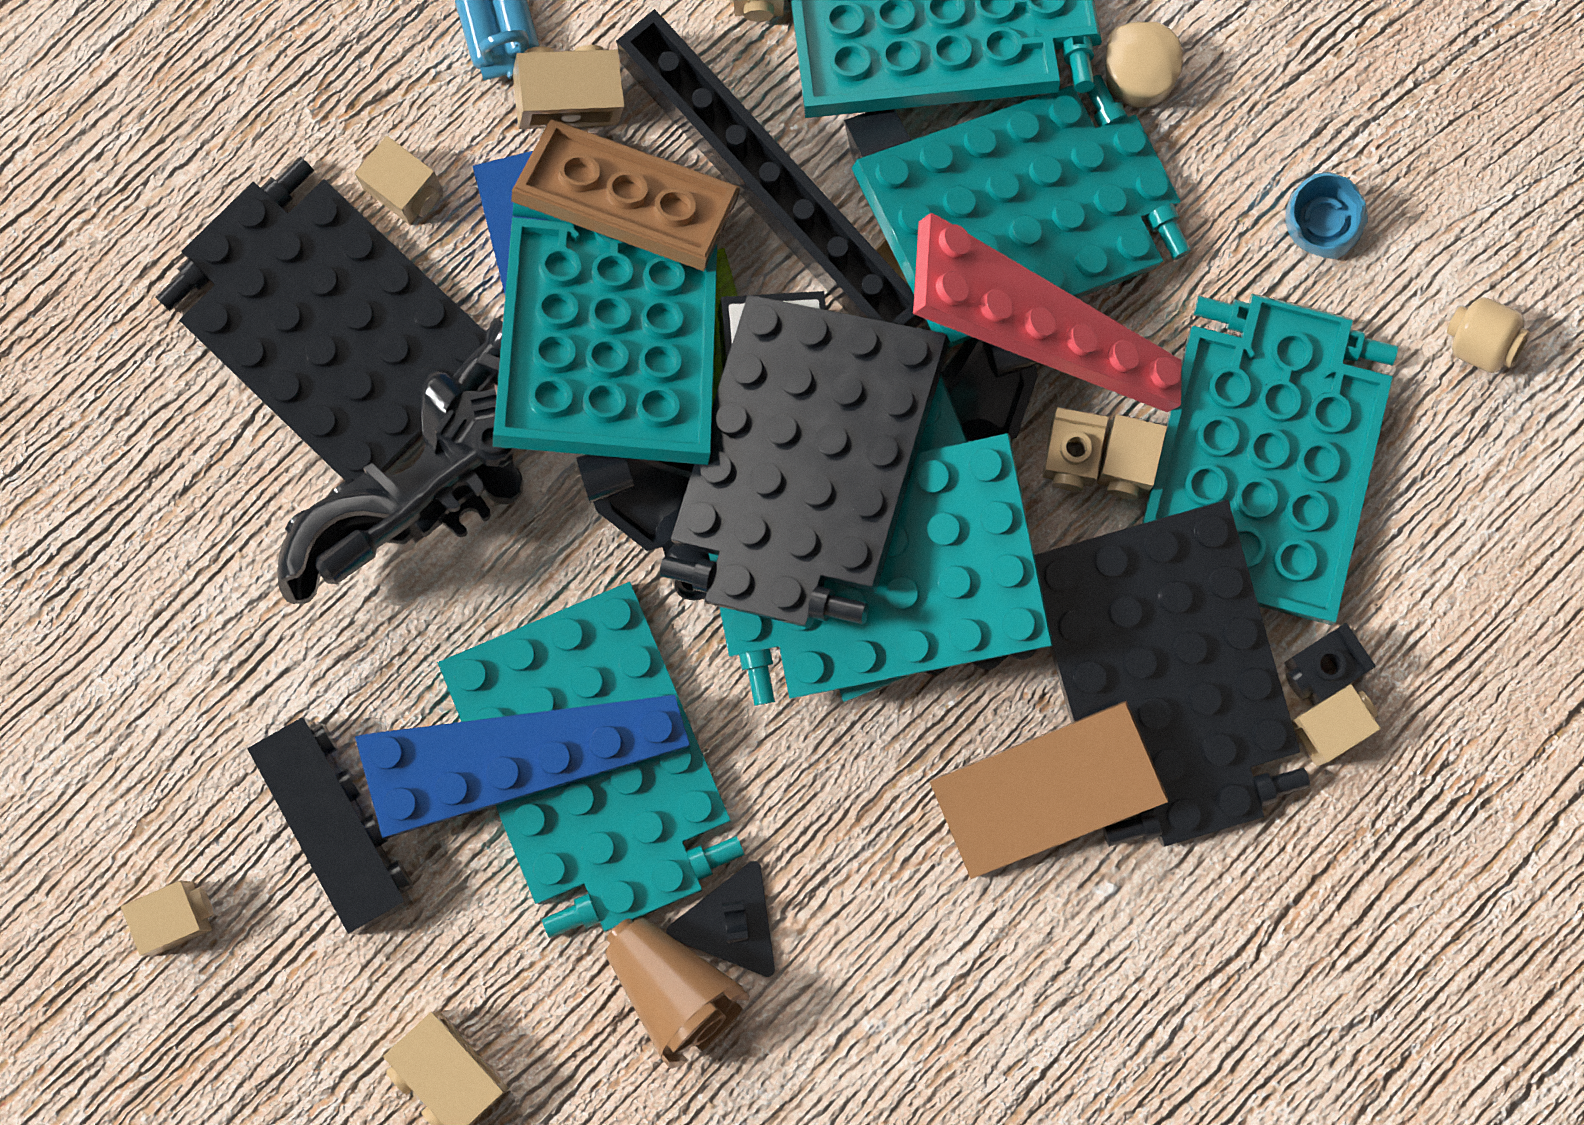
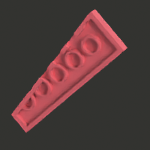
[913,213,1181,413]

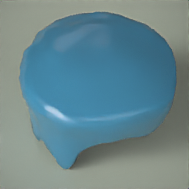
[1285,172,1368,259]

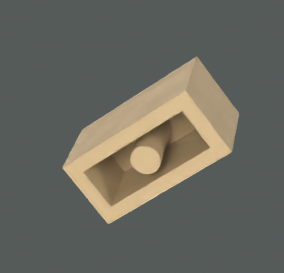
[513,45,624,129]
[382,1010,510,1125]

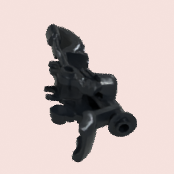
[277,318,524,604]

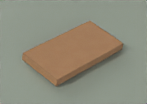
[511,119,740,271]
[930,700,1169,879]

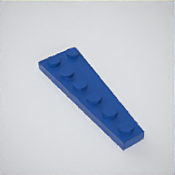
[355,695,691,839]

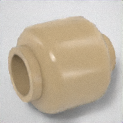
[1447,297,1530,373]

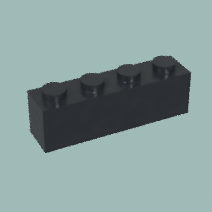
[247,717,414,935]

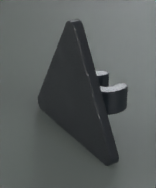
[666,861,775,977]

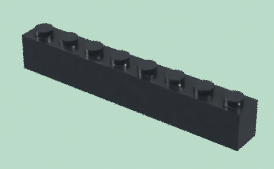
[616,9,924,328]

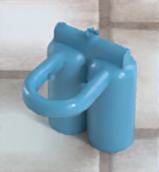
[455,0,540,81]

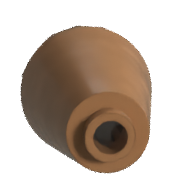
[605,918,750,1069]

